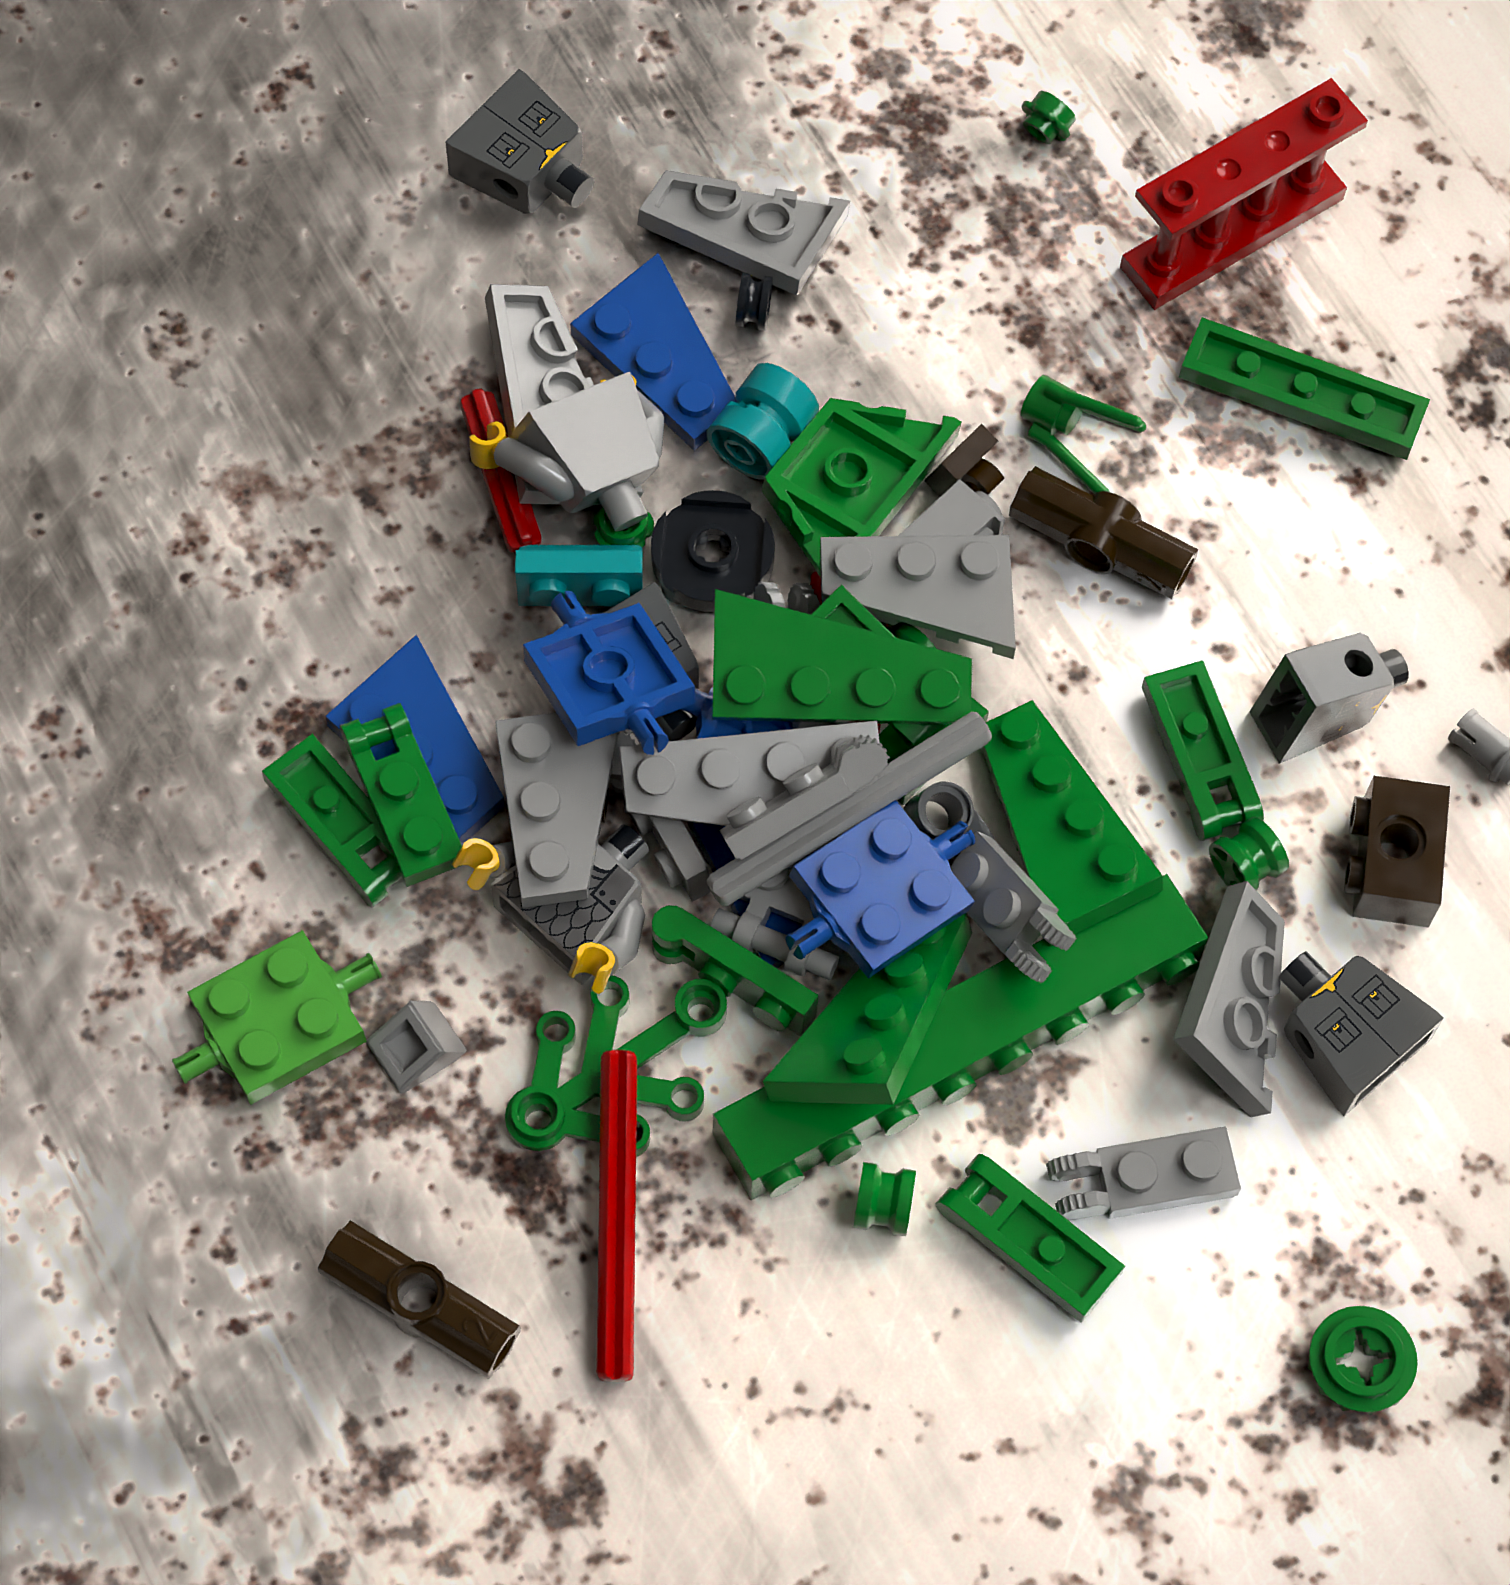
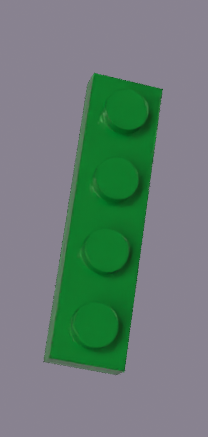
[1178,317,1430,460]

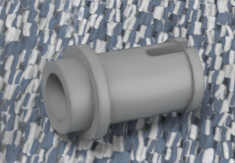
[1448,708,1510,786]

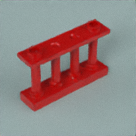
[1120,78,1368,310]

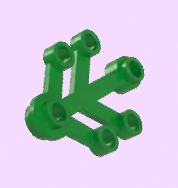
[505,975,727,1157]

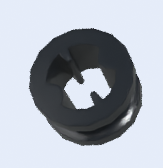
[735,273,773,331]

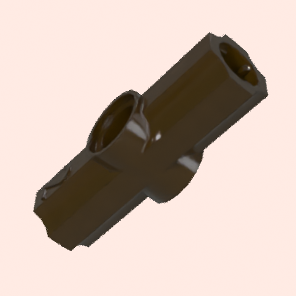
[1009,466,1199,599]
[318,1220,521,1379]

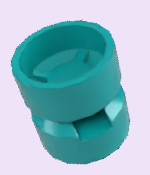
[706,363,819,480]

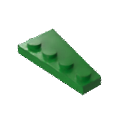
[712,589,972,725]
[981,700,1163,946]
[763,913,973,1105]

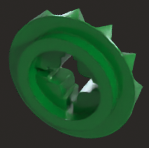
[1308,1306,1418,1415]

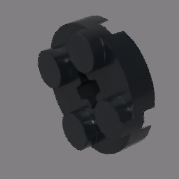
[651,490,775,612]

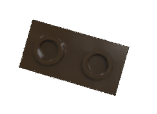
[1344,775,1450,928]

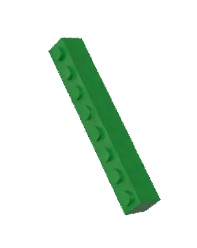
[712,874,1208,1200]

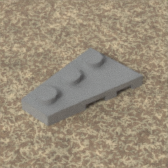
[637,170,850,295]
[820,535,1016,659]
[495,713,620,908]
[1173,881,1285,1117]

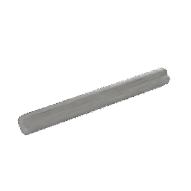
[706,712,992,906]

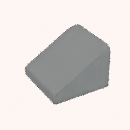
[366,1000,467,1093]

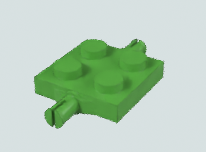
[171,930,382,1105]

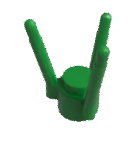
[1020,375,1146,495]

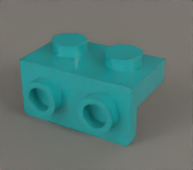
[515,545,643,606]

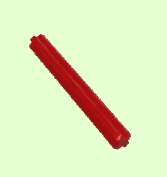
[596,1050,637,1383]

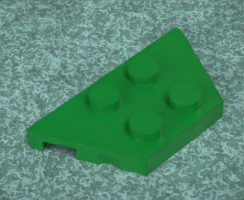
[762,398,962,577]

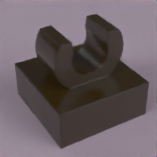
[924,424,1005,497]

